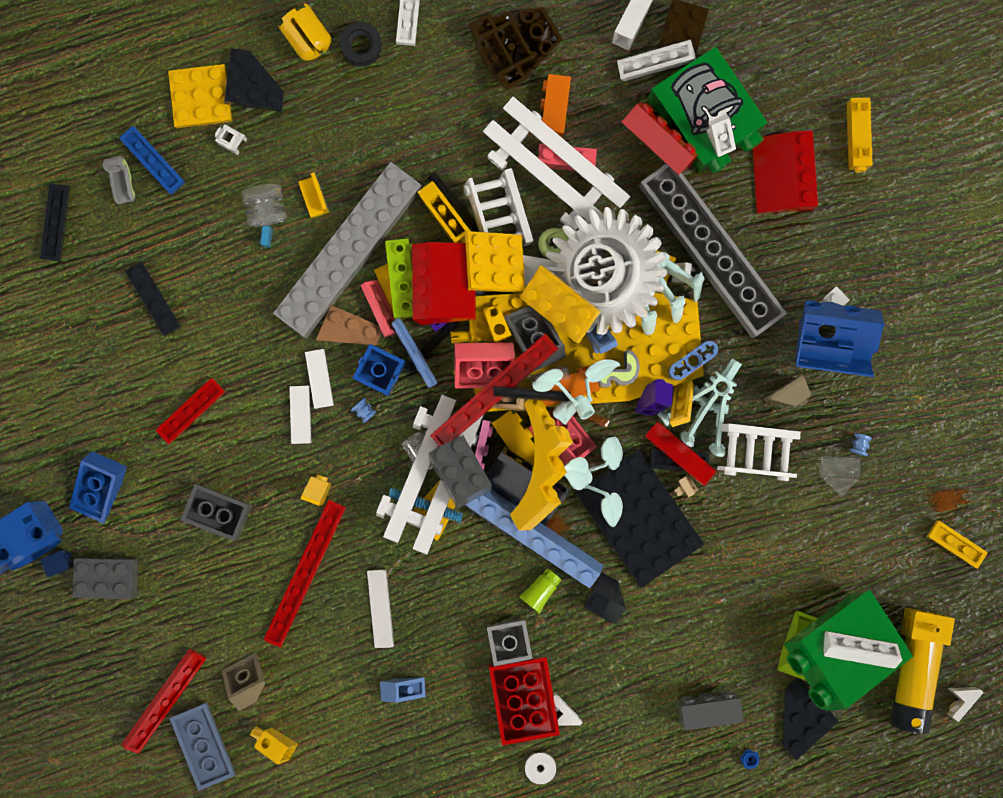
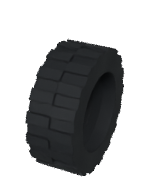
[339,22,382,67]

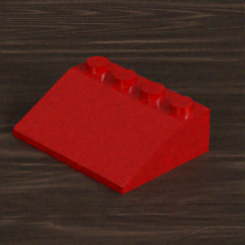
[622,102,698,175]
[752,130,818,214]
[412,242,476,325]
[488,657,560,746]

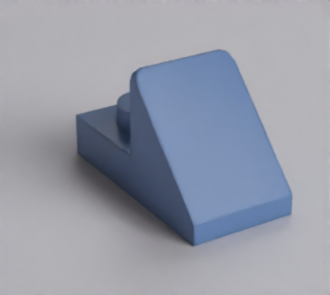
[586,325,618,354]

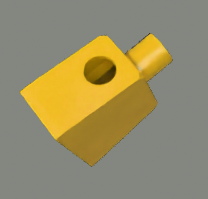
[250,726,298,765]

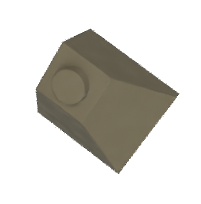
[763,375,811,408]
[221,653,265,711]

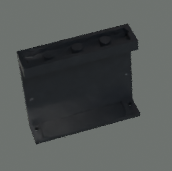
[466,447,570,549]

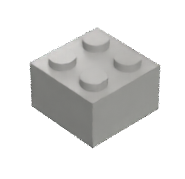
[487,618,533,666]

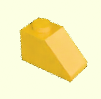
[300,474,331,505]

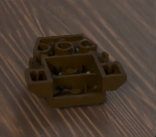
[469,7,563,90]

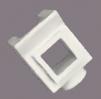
[215,125,247,155]

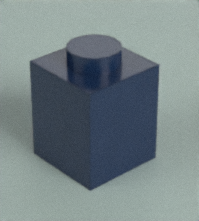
[40,549,74,578]

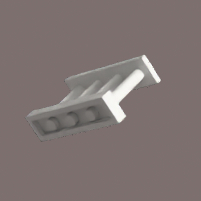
[464,168,533,247]
[717,424,801,481]

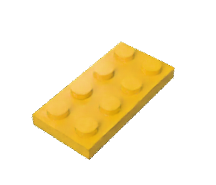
[520,265,601,343]

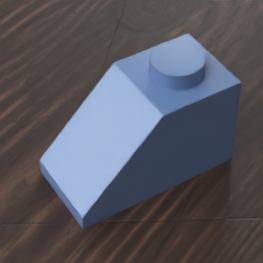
[380,677,426,703]

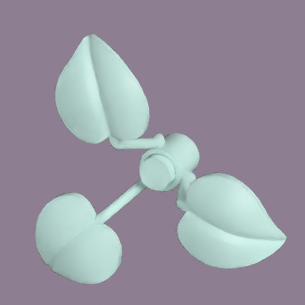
[532,359,621,425]
[564,437,623,527]

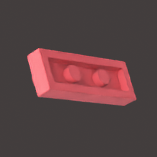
[361,280,397,337]

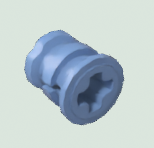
[351,398,376,423]
[849,433,872,456]

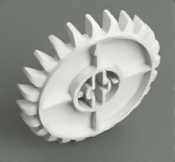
[546,207,667,335]

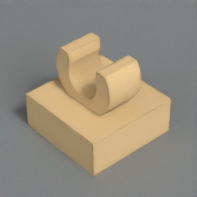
[674,474,698,497]

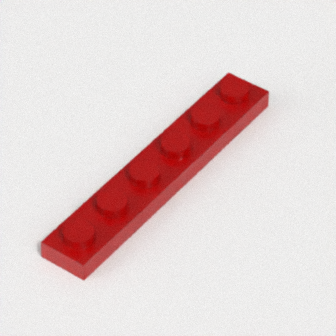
[121,648,207,754]

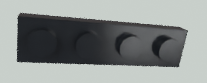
[40,184,71,262]
[125,261,182,337]

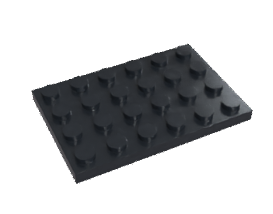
[575,449,704,588]

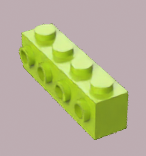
[385,239,413,320]

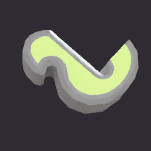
[103,156,135,205]
[598,350,640,388]

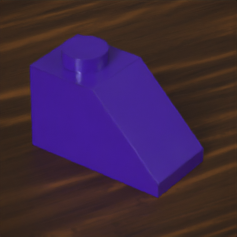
[635,379,673,416]

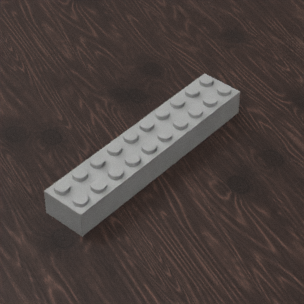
[273,162,422,339]
[639,164,787,339]

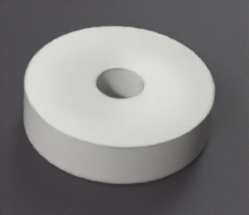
[525,751,556,784]

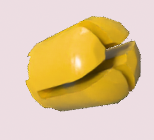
[277,4,332,60]

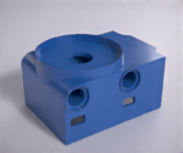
[795,301,885,377]
[0,501,63,574]

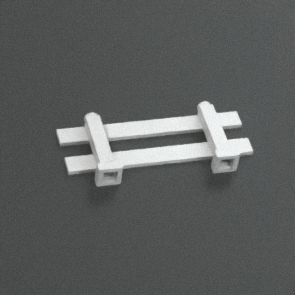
[483,97,630,231]
[376,395,483,555]

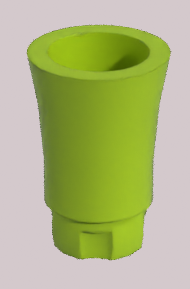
[519,568,561,614]

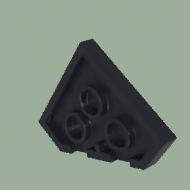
[224,48,284,112]
[782,678,839,761]

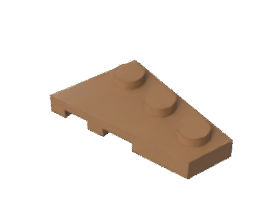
[316,305,382,346]

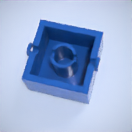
[353,344,406,396]

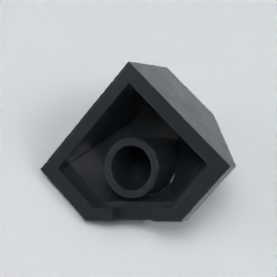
[583,572,626,625]

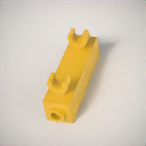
[847,98,873,173]

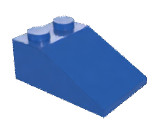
[69,451,127,523]

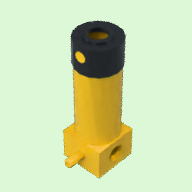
[890,608,955,734]

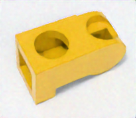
[483,304,511,343]

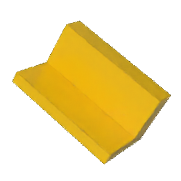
[299,173,329,219]

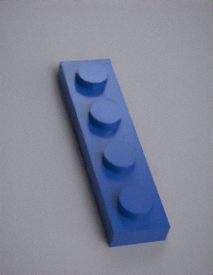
[119,126,186,195]

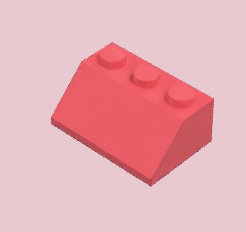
[454,343,515,388]
[528,407,597,466]

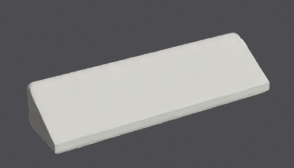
[617,40,696,81]
[367,569,394,648]
[824,631,902,668]

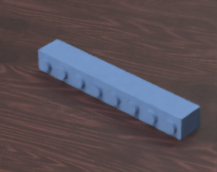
[465,490,603,588]

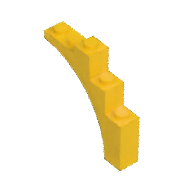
[510,399,573,531]

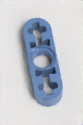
[668,341,718,381]

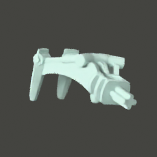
[641,252,704,335]
[658,358,742,457]

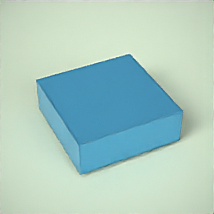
[260,226,273,248]

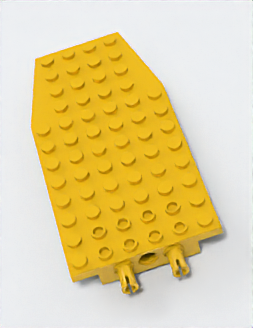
[451,293,704,412]

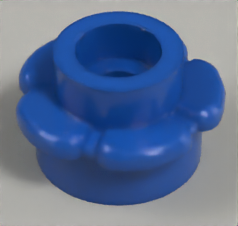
[740,750,759,769]

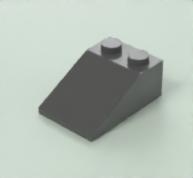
[504,306,565,372]

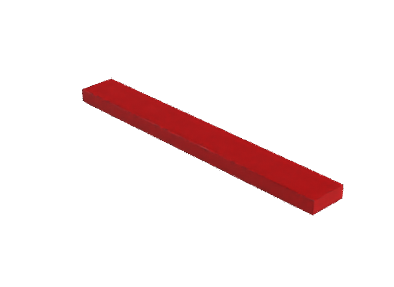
[430,334,559,447]
[263,499,347,648]

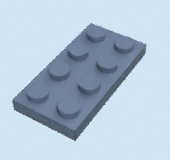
[169,702,236,791]

